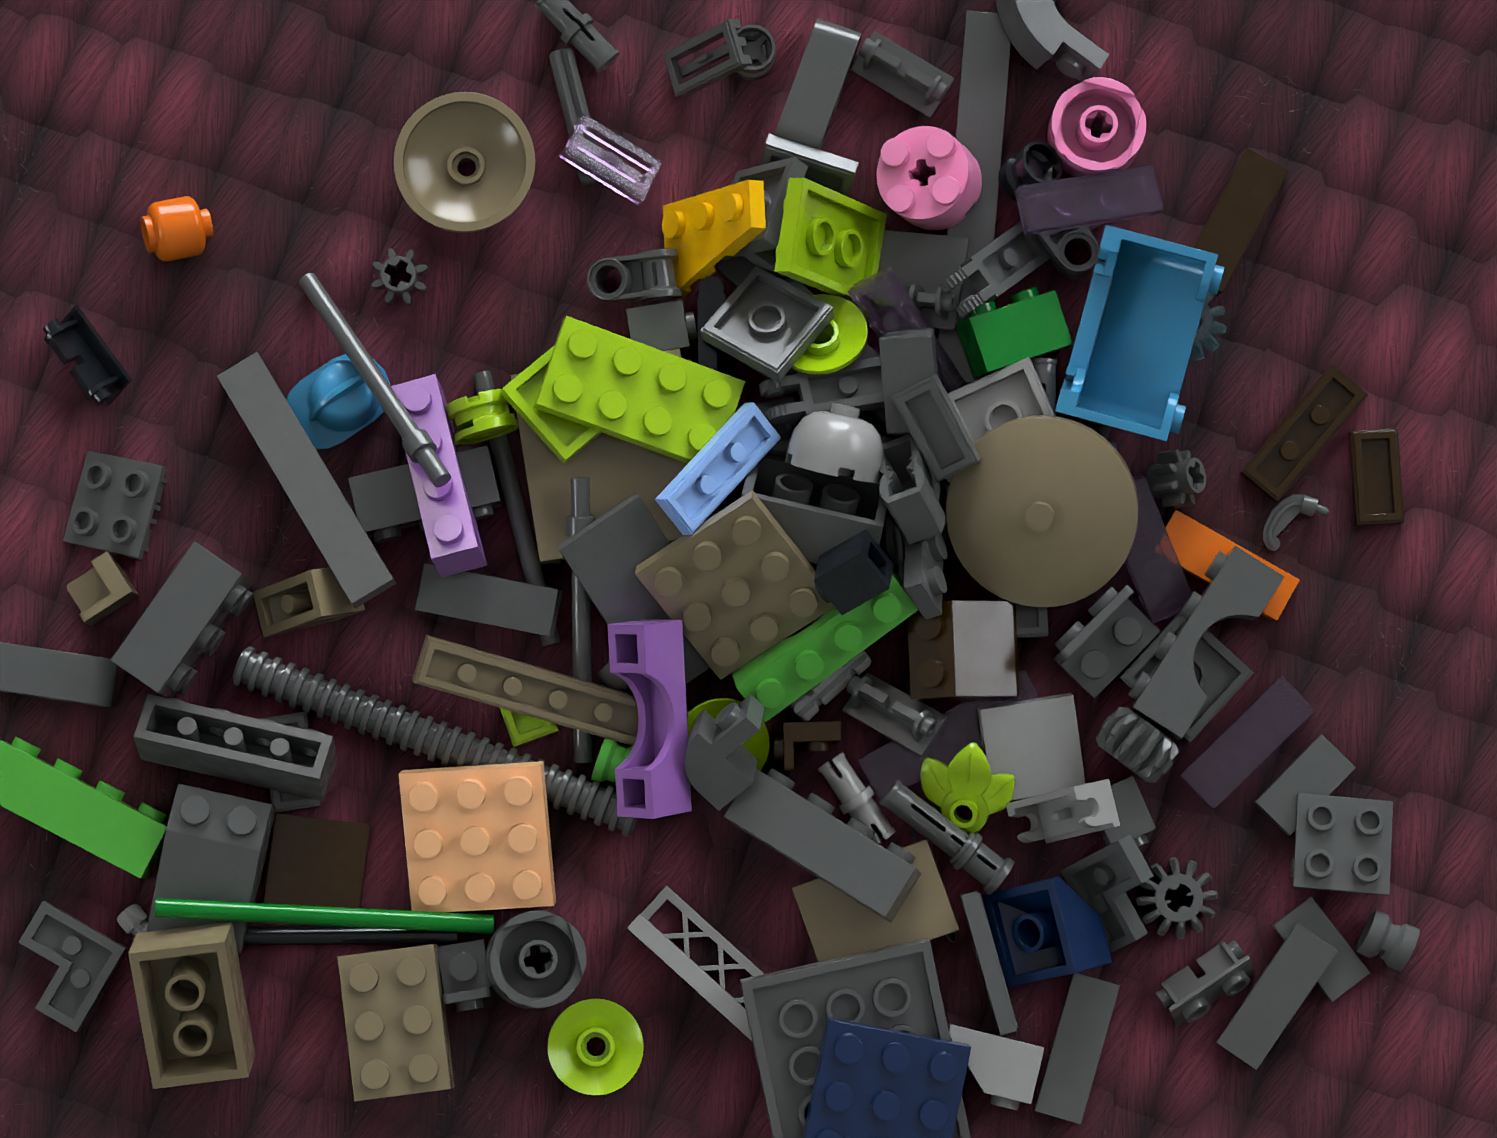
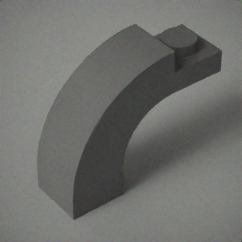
[996,0,1109,82]

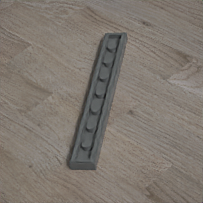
[936,10,1011,385]

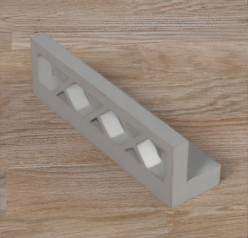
[627,885,764,1041]

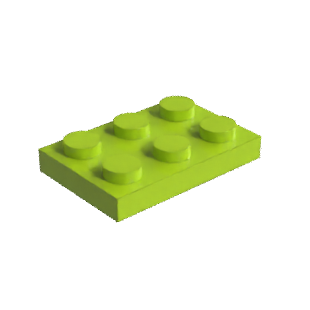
[774,178,887,305]

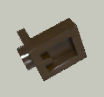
[774,721,841,772]

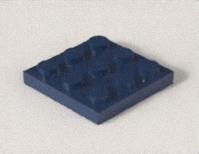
[802,1017,971,1138]

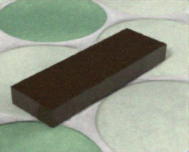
[1193,148,1289,295]
[1240,365,1368,503]

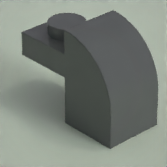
[684,694,765,811]

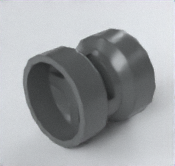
[729,24,776,81]
[1356,909,1420,972]

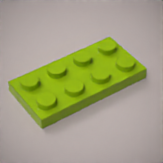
[533,315,745,464]

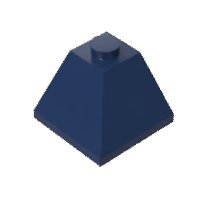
[982,876,1112,988]

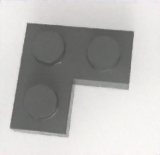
[1060,834,1154,953]
[18,901,128,1032]

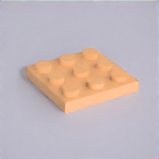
[399,761,556,912]

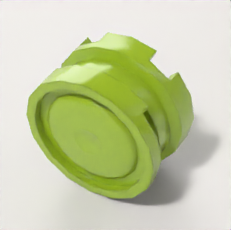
[445,388,519,445]

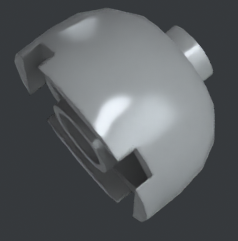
[785,403,883,483]

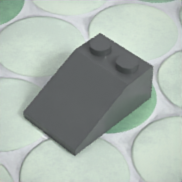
[146,784,275,954]

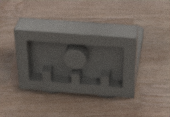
[1052,585,1161,699]

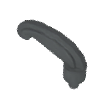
[1263,494,1329,551]

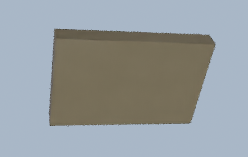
[792,839,960,962]

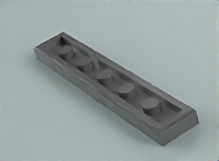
[217,352,397,609]

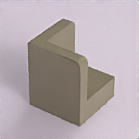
[67,551,139,626]

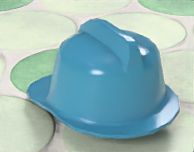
[286,354,390,449]

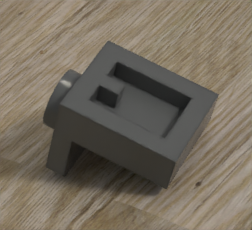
[437,939,494,1012]

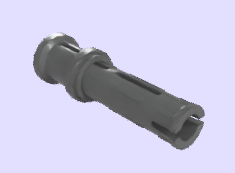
[879,779,1015,895]

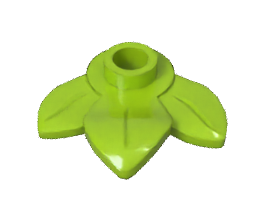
[920,742,1015,834]

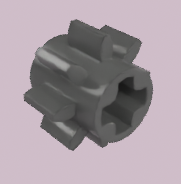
[371,248,429,307]
[1147,449,1206,508]

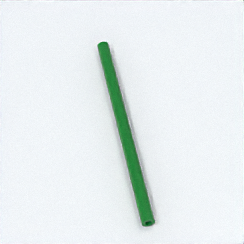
[154,898,494,934]

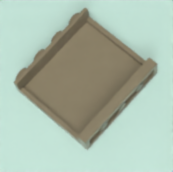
[511,348,716,566]

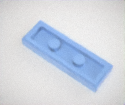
[655,402,781,535]

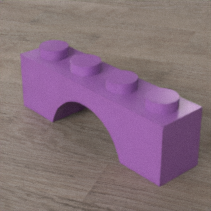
[391,374,487,578]
[608,619,692,819]

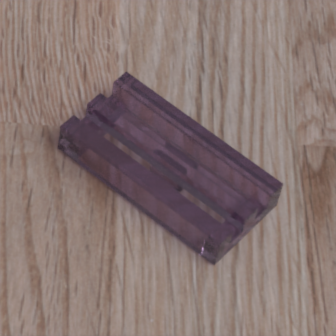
[559,114,663,205]

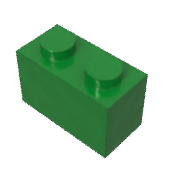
[956,287,1073,378]

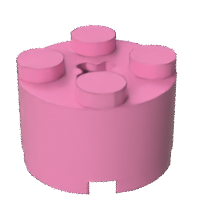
[1047,77,1146,182]
[876,126,982,231]

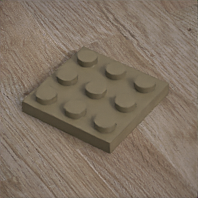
[635,490,835,680]

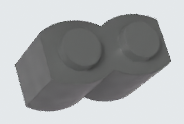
[879,434,945,545]

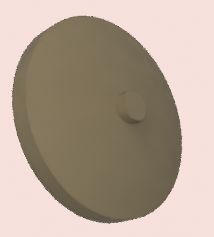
[946,415,1139,607]

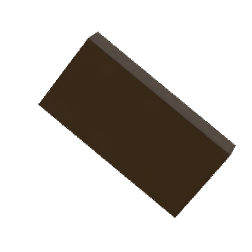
[1348,428,1404,526]

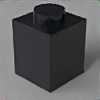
[814,529,894,615]

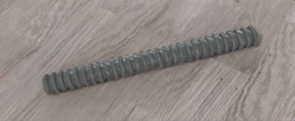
[232,646,638,837]

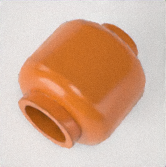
[140,196,213,262]

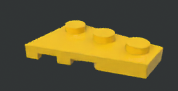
[662,180,766,299]

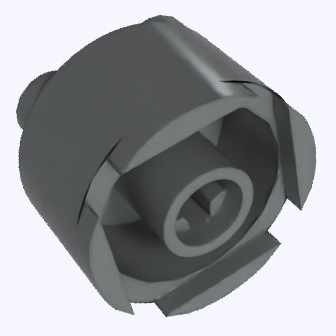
[485,910,587,1009]

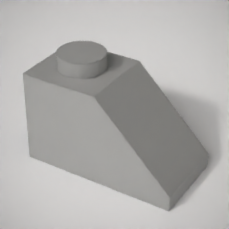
[948,1023,1044,1111]

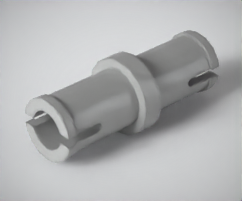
[817,752,896,844]

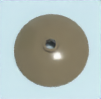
[394,92,536,233]

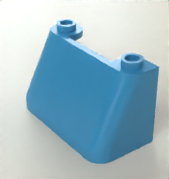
[1055,225,1225,441]

